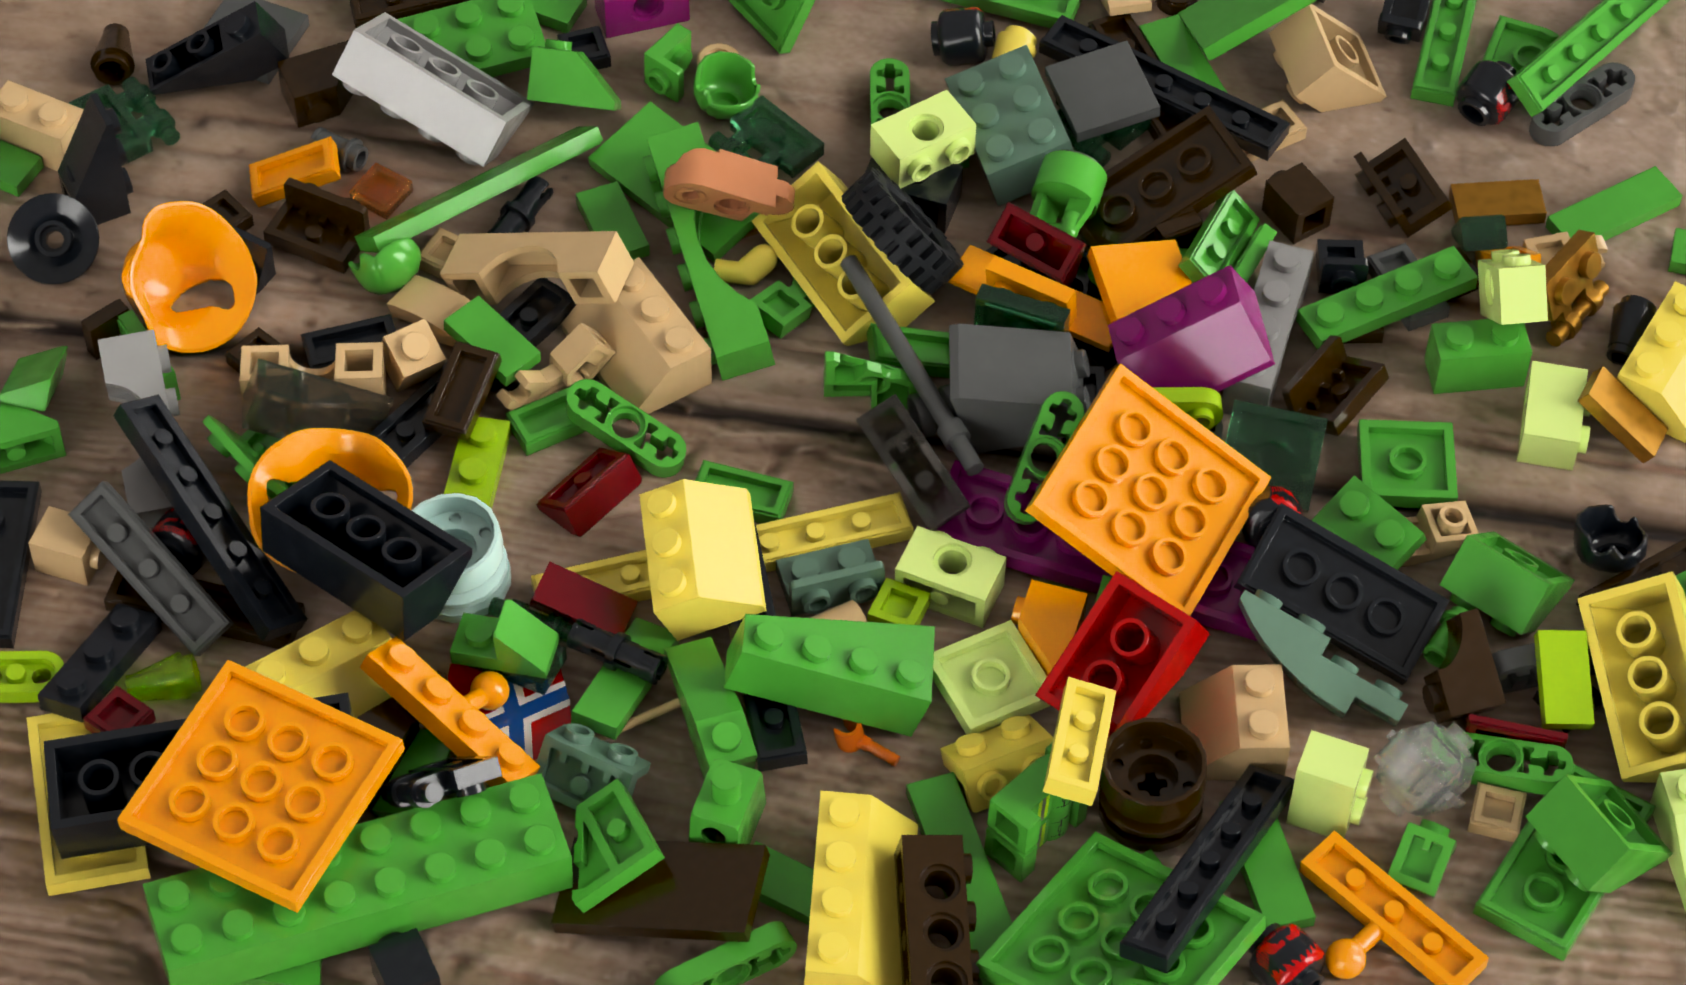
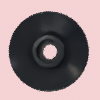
[7,193,100,284]

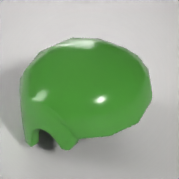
[693,51,761,120]
[348,238,421,295]

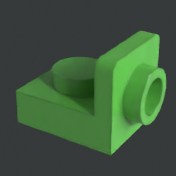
[644,23,692,102]
[1388,819,1457,899]

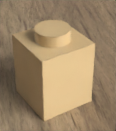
[381,318,446,392]
[28,506,108,586]

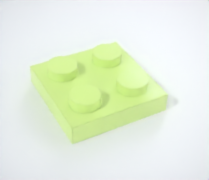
[933,620,1050,734]

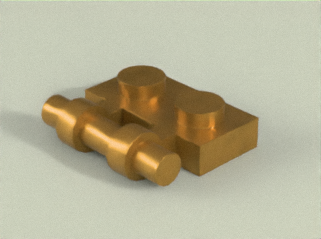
[1545,230,1609,347]

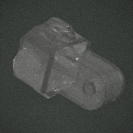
[1374,721,1477,818]

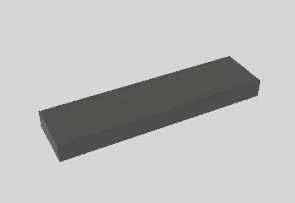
[68,481,234,656]

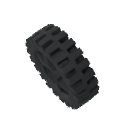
[841,167,964,294]

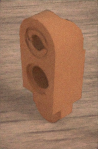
[663,148,795,222]

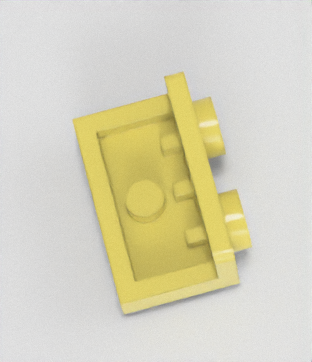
[940,714,1053,813]

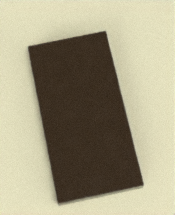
[1078,105,1257,249]
[551,837,770,942]

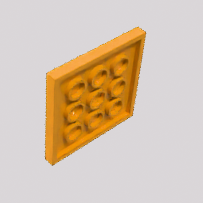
[1025,363,1272,616]
[117,660,405,913]

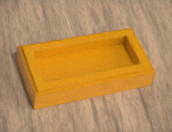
[249,136,341,207]

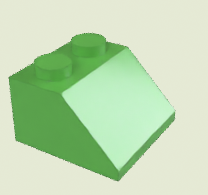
[1439,531,1575,637]
[1525,775,1673,893]

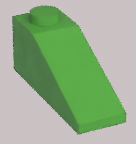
[664,636,757,780]

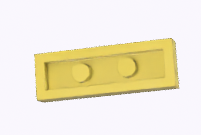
[1042,677,1116,806]

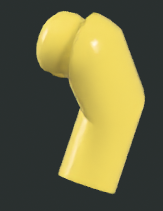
[714,244,778,285]

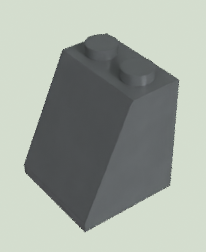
[949,323,1091,454]

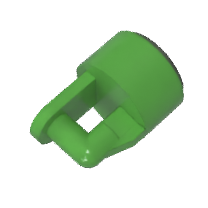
[1030,149,1107,238]

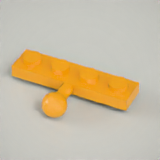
[360,637,541,787]
[1299,830,1489,985]

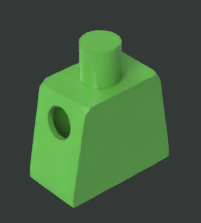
[689,759,766,844]

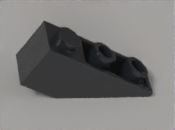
[146,1,289,95]
[58,93,134,225]

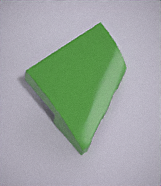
[823,351,918,411]

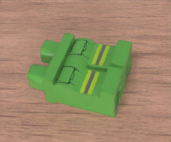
[984,742,1098,883]

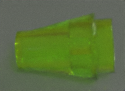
[125,651,202,702]

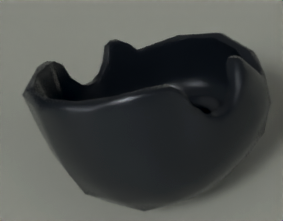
[1574,504,1648,573]

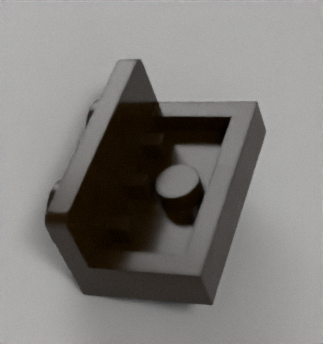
[1354,138,1453,238]
[263,178,370,274]
[1282,335,1389,436]

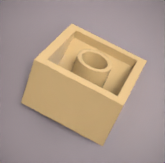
[1269,4,1387,112]
[1178,664,1290,781]

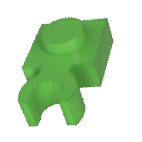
[750,277,815,338]

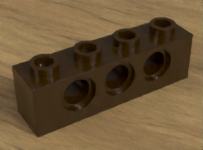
[894,835,980,985]

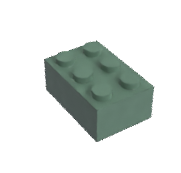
[945,44,1073,206]

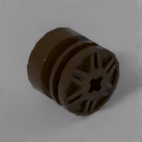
[1099,718,1207,852]

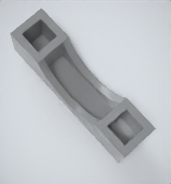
[1222,240,1314,423]
[97,329,180,528]

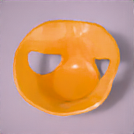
[121,201,257,353]
[247,428,413,573]

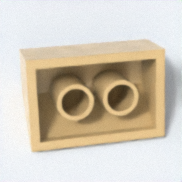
[561,257,712,422]

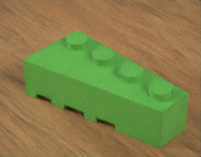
[724,614,935,737]

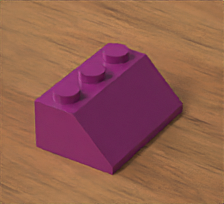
[1108,265,1275,392]

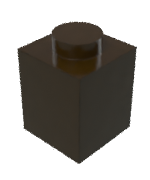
[1261,163,1334,245]

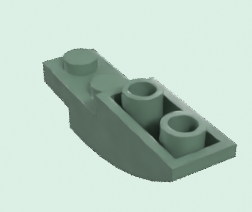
[1238,589,1408,726]

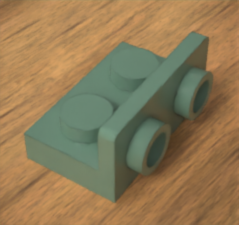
[776,539,885,616]
[536,723,651,810]

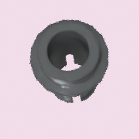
[309,127,369,173]

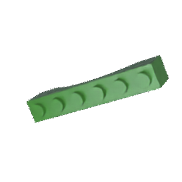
[643,122,775,381]

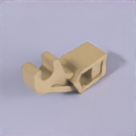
[496,322,616,410]

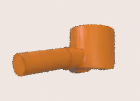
[833,719,900,767]

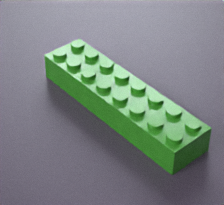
[143,773,573,985]

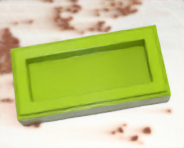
[1534,630,1595,730]

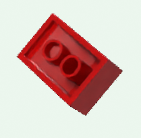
[1035,571,1210,741]

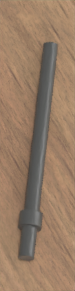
[840,255,984,476]

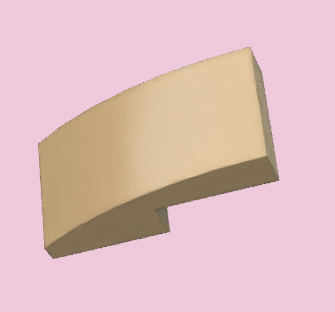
[386,275,471,347]
[1401,500,1479,567]

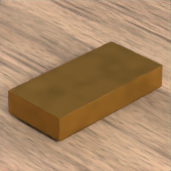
[1449,179,1547,228]
[1578,366,1669,464]

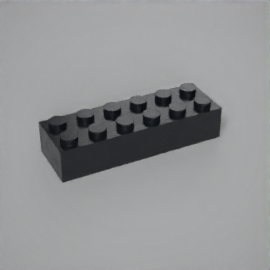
[44,693,353,859]

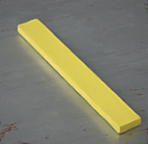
[531,492,914,623]

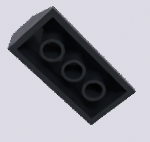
[260,460,472,641]

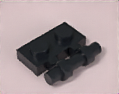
[381,756,503,808]

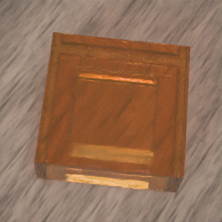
[349,163,413,220]

